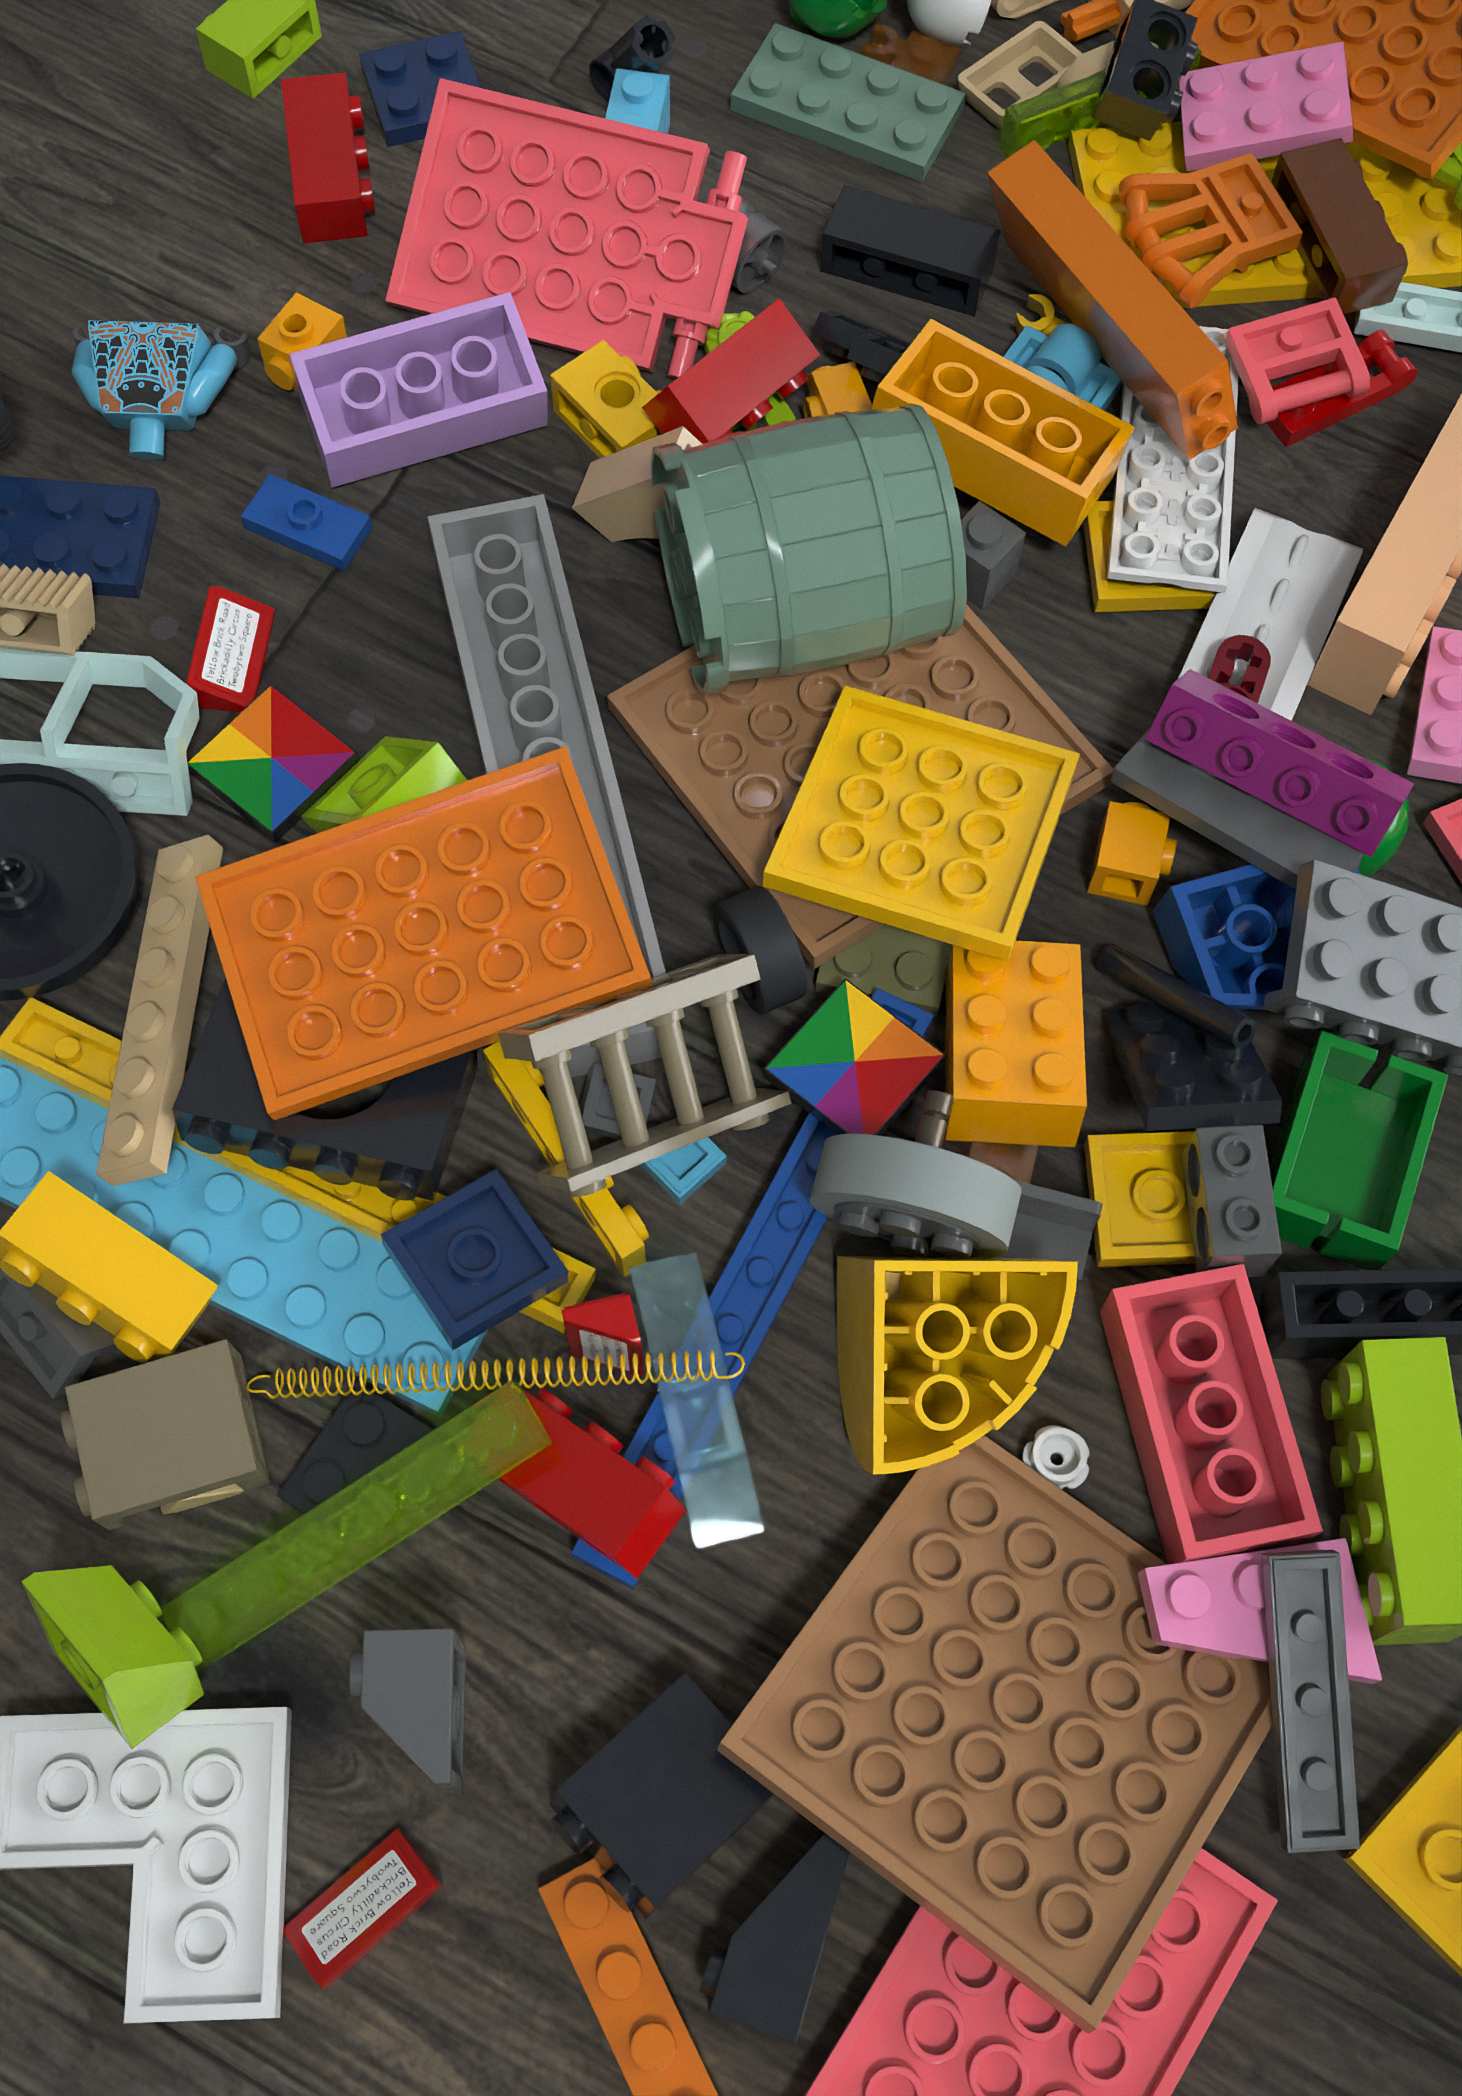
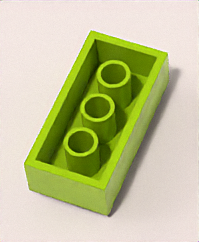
[1321,1337,1462,1645]

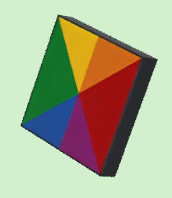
[187,684,359,843]
[763,978,946,1136]

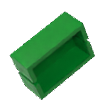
[1269,1031,1448,1270]

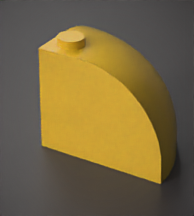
[837,1256,1078,1475]

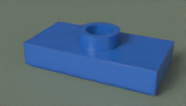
[241,474,373,571]

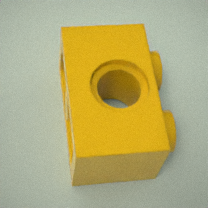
[550,340,662,459]

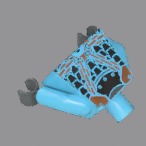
[71,320,250,461]

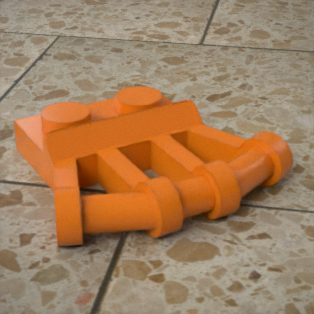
[1118,152,1303,309]

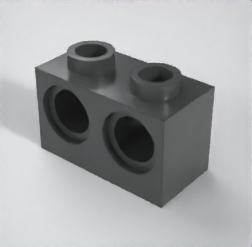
[1181,1125,1282,1277]

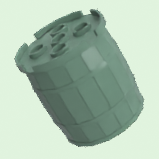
[650,403,967,696]

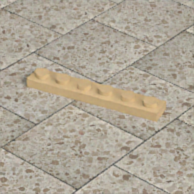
[96,835,223,1186]

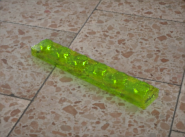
[161,1380,553,1671]

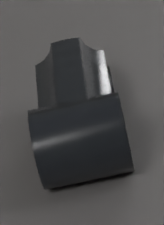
[589,16,675,102]

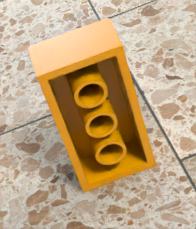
[871,319,1135,547]

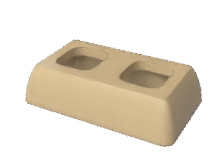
[958,21,1083,130]

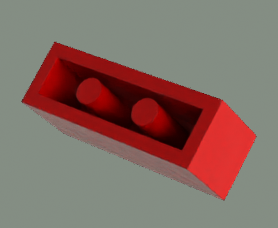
[281,72,375,244]
[642,298,820,444]
[461,1383,687,1580]

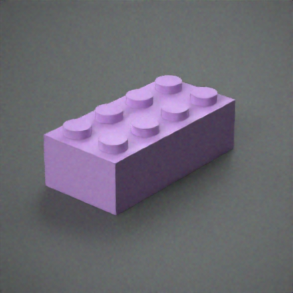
[289,292,548,488]

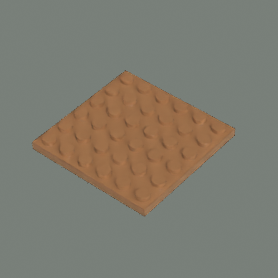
[607,604,1114,969]
[717,1435,1273,2034]

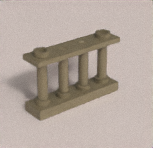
[498,954,792,1197]

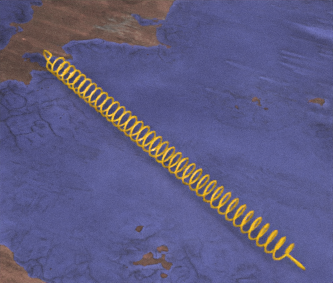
[246,1350,745,1399]

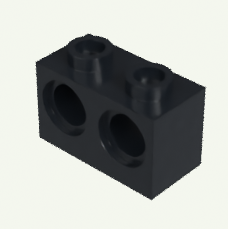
[1091,0,1198,141]

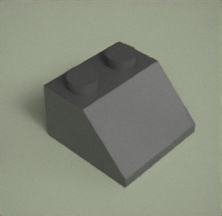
[350,1629,466,1795]

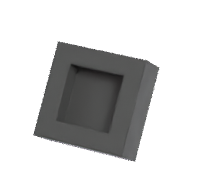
[580,1063,656,1140]

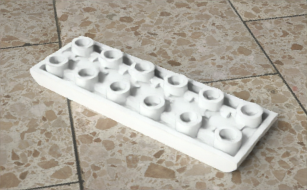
[1106,326,1239,593]
[1178,508,1363,721]

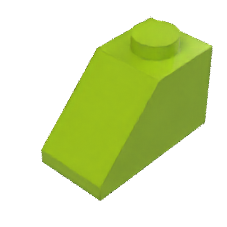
[196,0,322,99]

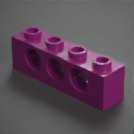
[1145,669,1414,857]

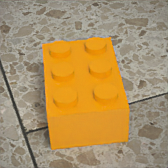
[945,941,1087,1147]

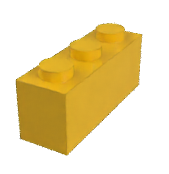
[0,1171,219,1363]

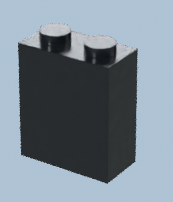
[550,1673,775,1919]

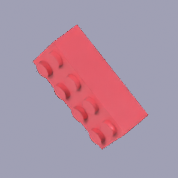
[1099,1264,1323,1565]

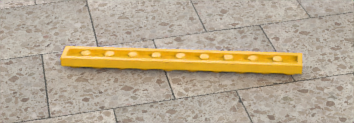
[0,997,596,1333]

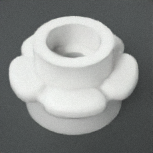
[1023,1425,1089,1490]

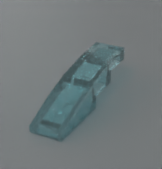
[629,1252,764,1548]

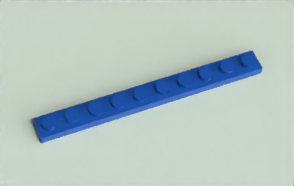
[571,988,934,1590]

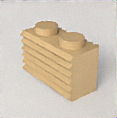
[0,563,95,656]

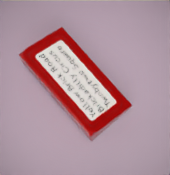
[186,586,276,712]
[562,1293,644,1376]
[283,1828,444,1989]

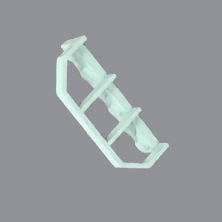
[0,647,200,816]

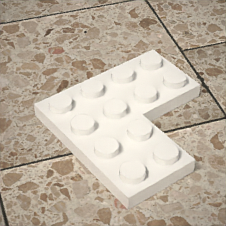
[0,1707,292,2023]

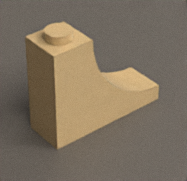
[572,426,702,543]

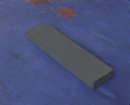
[1111,730,1364,890]
[1262,1549,1360,1853]

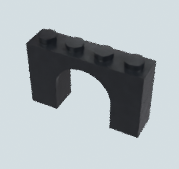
[172,977,478,1201]

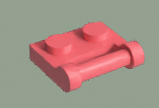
[1225,297,1370,424]

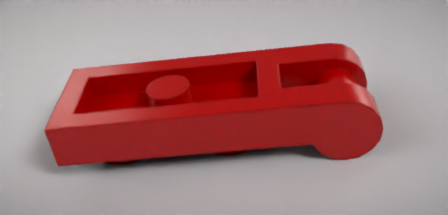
[1266,330,1418,448]

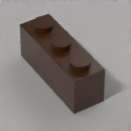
[1271,138,1408,314]

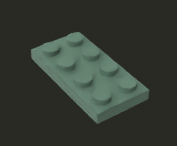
[730,23,966,182]

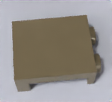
[61,1339,271,1530]

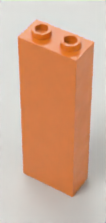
[987,140,1238,460]

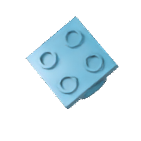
[1003,324,1122,411]

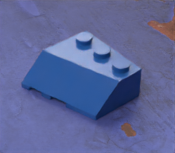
[1152,864,1360,1010]

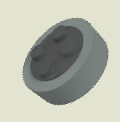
[809,1090,1022,1259]

